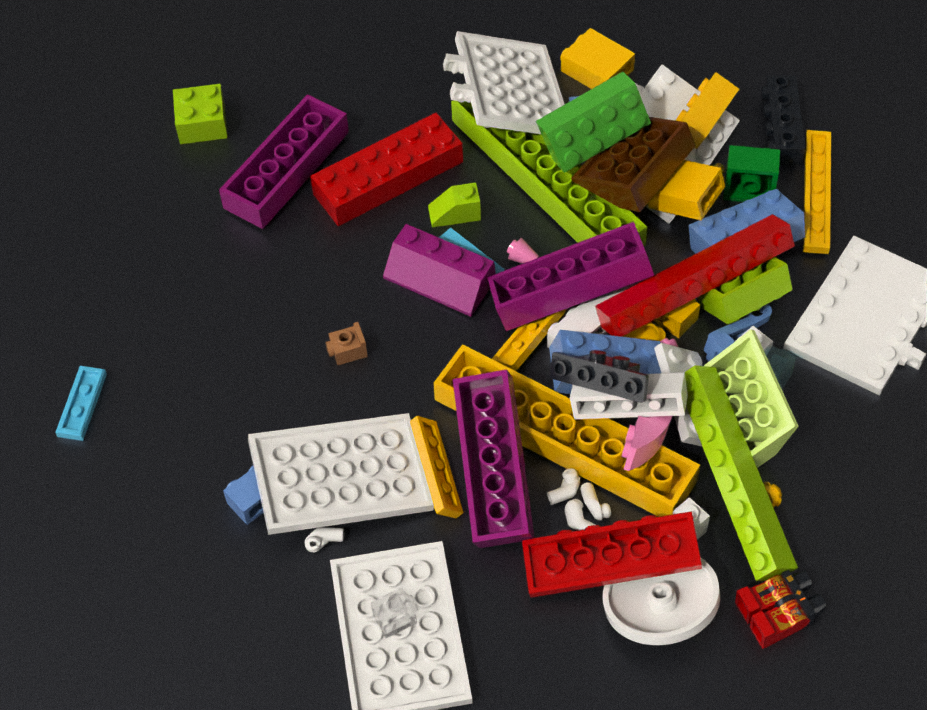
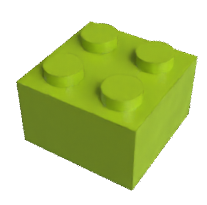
[173,84,228,144]

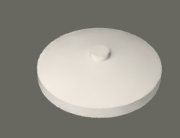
[603,557,720,645]

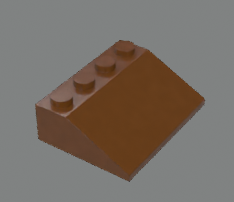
[571,117,696,212]

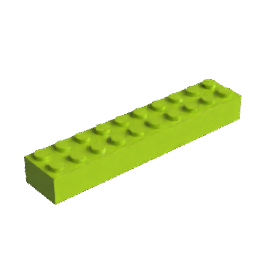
[451,100,647,246]

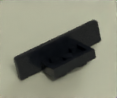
[550,350,649,403]

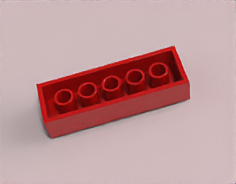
[310,113,463,226]

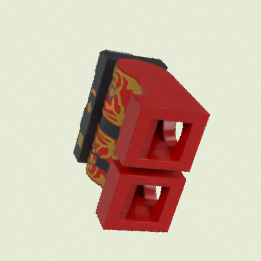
[735,570,826,649]

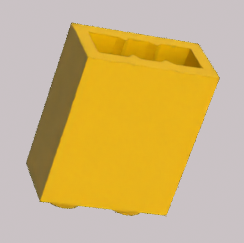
[560,28,635,89]
[647,160,725,221]

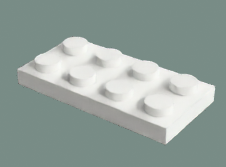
[654,343,702,446]

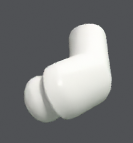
[547,468,580,505]
[580,483,611,521]
[564,499,596,531]
[305,527,344,552]

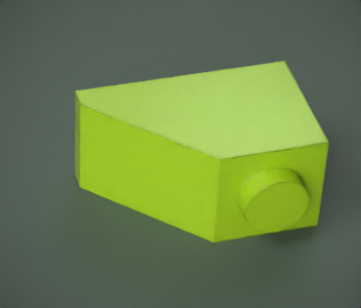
[428,183,481,227]

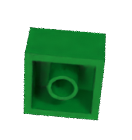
[723,145,780,202]

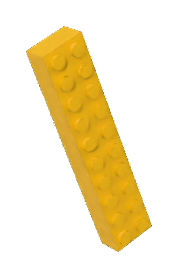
[434,344,700,517]

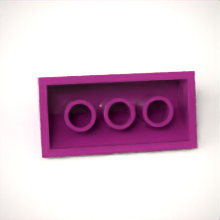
[383,224,496,317]

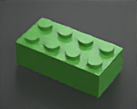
[536,72,651,173]

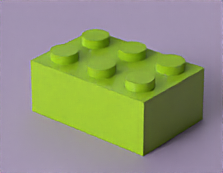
[697,257,792,325]

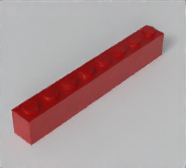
[595,214,795,337]

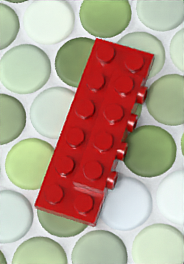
[522,511,702,598]

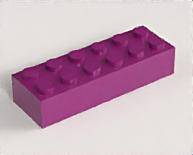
[219,94,349,229]
[487,222,654,331]
[453,369,535,548]

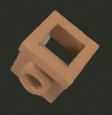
[325,322,368,366]

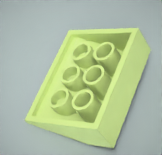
[704,330,799,468]

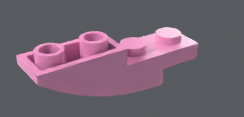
[621,416,672,471]

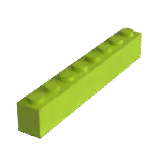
[684,365,798,581]

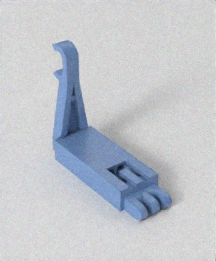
[703,304,772,362]

